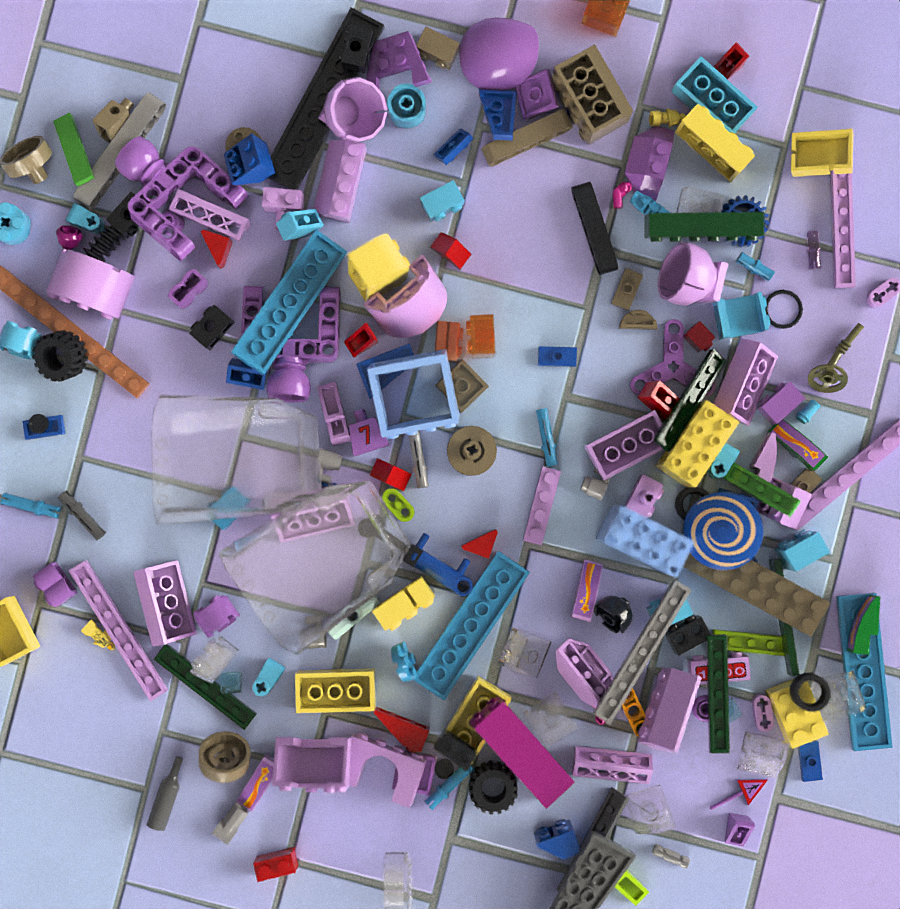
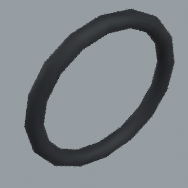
[765,290,803,329]

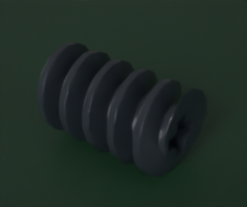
[83,225,126,262]

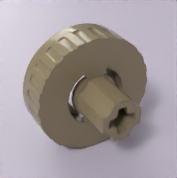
[0,136,52,184]
[447,426,497,476]
[199,731,251,783]

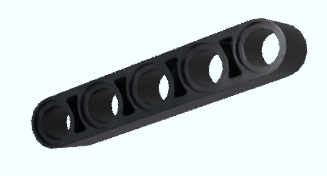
[571,181,618,275]

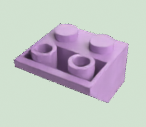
[757,477,812,530]

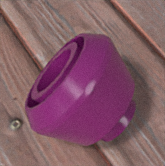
[56,225,83,250]

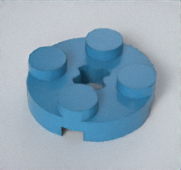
[391,641,418,682]

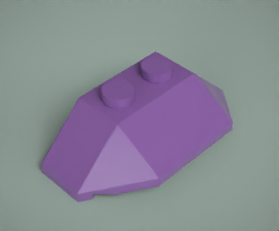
[624,126,675,201]

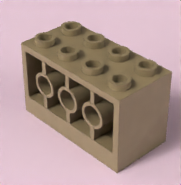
[552,44,633,145]

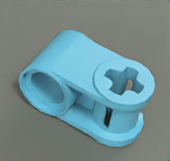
[65,203,105,234]
[707,443,740,479]
[252,658,286,696]

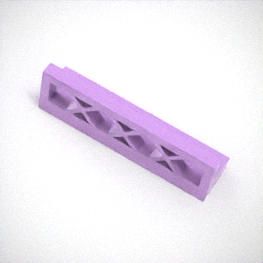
[169,189,251,241]
[572,746,653,784]

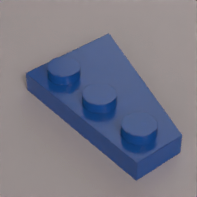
[479,90,517,141]
[356,343,414,399]

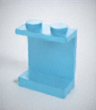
[712,291,770,340]

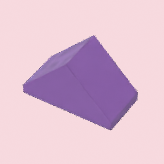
[725,813,755,847]

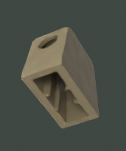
[92,98,134,143]

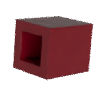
[684,321,716,352]

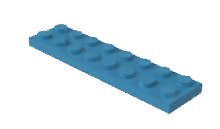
[231,230,348,375]
[414,551,530,700]
[836,593,893,751]

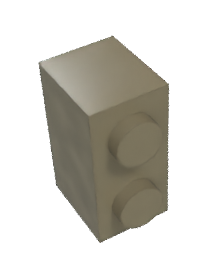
[416,27,460,70]

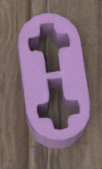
[866,278,900,307]
[752,694,774,732]

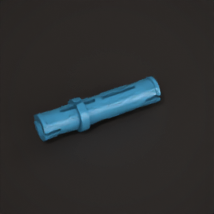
[536,408,558,467]
[0,493,61,519]
[424,765,474,810]

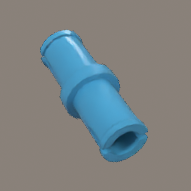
[736,252,775,282]

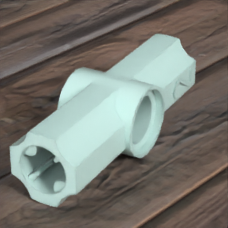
[325,590,381,640]

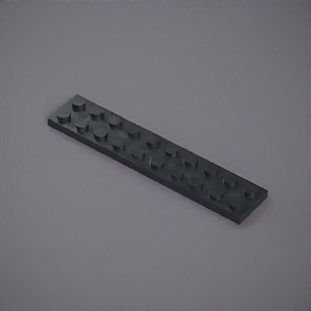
[268,7,385,190]

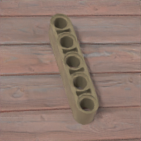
[481,109,573,167]

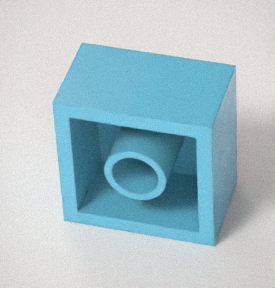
[774,529,830,572]

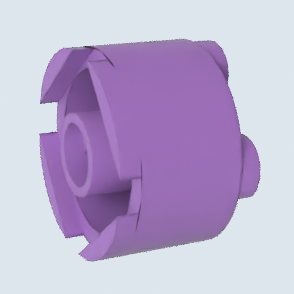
[193,595,240,638]

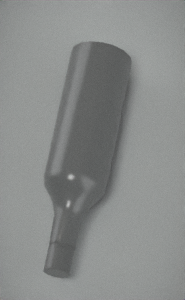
[146,756,183,831]

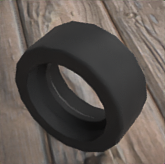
[675,487,709,520]
[790,672,831,712]

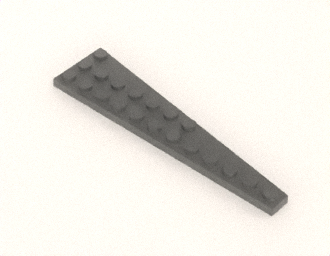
[550,830,636,909]

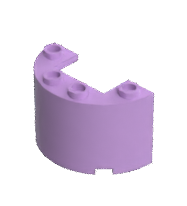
[46,248,135,320]
[363,254,447,338]
[272,737,351,793]

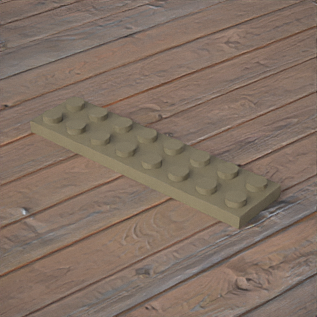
[683,552,830,637]

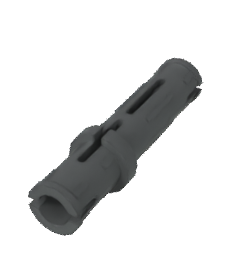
[57,490,106,541]

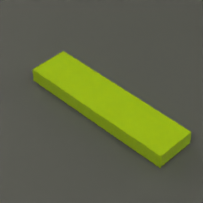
[712,629,784,656]

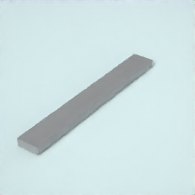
[593,579,691,724]

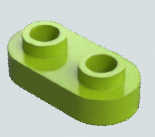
[382,489,415,522]

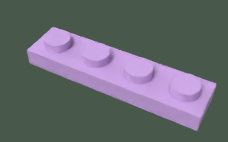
[523,466,561,545]

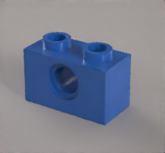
[226,358,270,390]

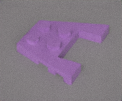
[366,31,432,90]

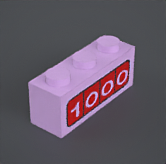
[687,651,751,685]

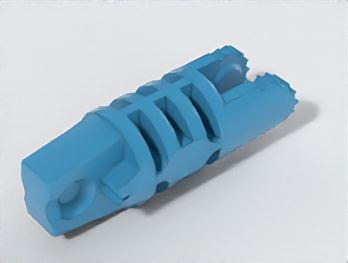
[629,191,670,215]

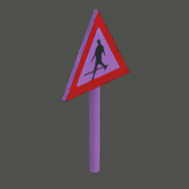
[710,779,768,810]

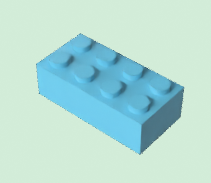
[671,56,758,134]

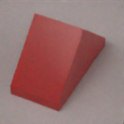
[714,42,749,80]
[200,230,233,269]
[430,232,472,270]
[344,323,379,358]
[370,458,412,491]
[461,529,498,559]

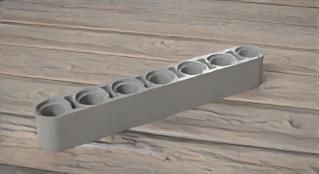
[73,92,166,210]

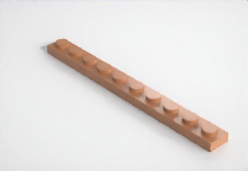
[0,265,150,398]

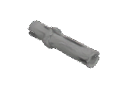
[409,430,429,489]

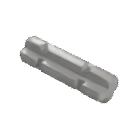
[652,844,690,869]

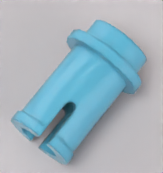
[796,399,821,424]

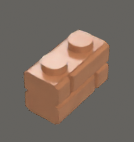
[435,321,463,363]

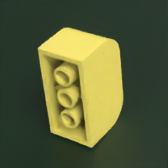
[348,234,410,302]

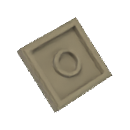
[435,359,489,413]

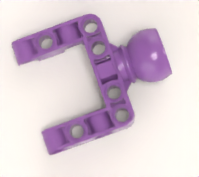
[115,136,248,261]
[241,286,341,403]

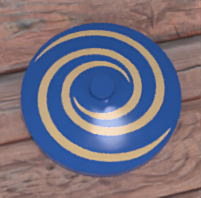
[683,492,763,570]

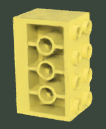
[655,400,739,488]

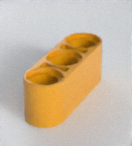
[621,688,645,737]

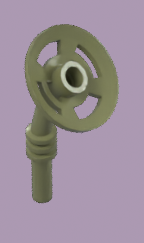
[808,323,864,393]

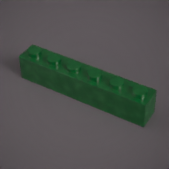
[644,212,764,242]

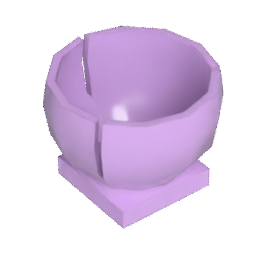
[318,77,387,143]
[657,242,728,306]

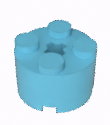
[387,83,426,128]
[0,202,31,245]
[0,321,42,360]

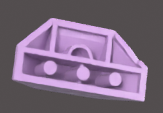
[556,638,613,708]

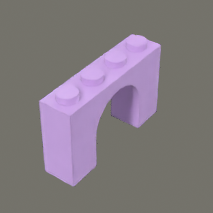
[349,732,427,808]

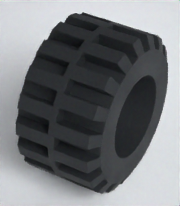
[32,330,88,382]
[469,760,518,815]

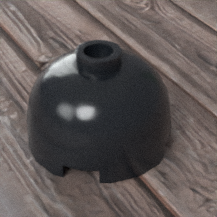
[594,595,633,634]

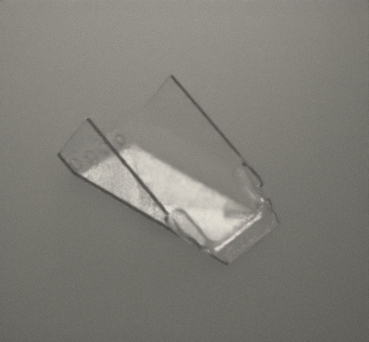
[151,395,322,524]
[219,481,411,655]

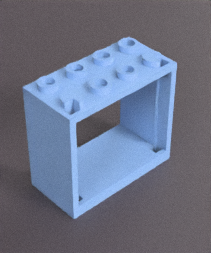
[367,349,460,439]
[596,505,694,578]

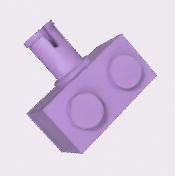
[262,187,305,230]
[624,474,664,518]

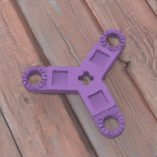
[630,319,716,396]

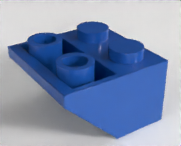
[223,133,275,185]
[534,819,580,859]

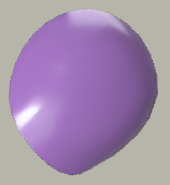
[459,17,539,91]

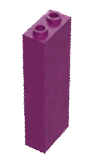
[469,696,575,809]

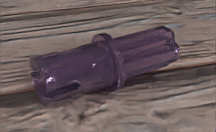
[806,231,822,270]

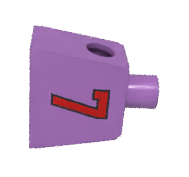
[349,409,389,457]

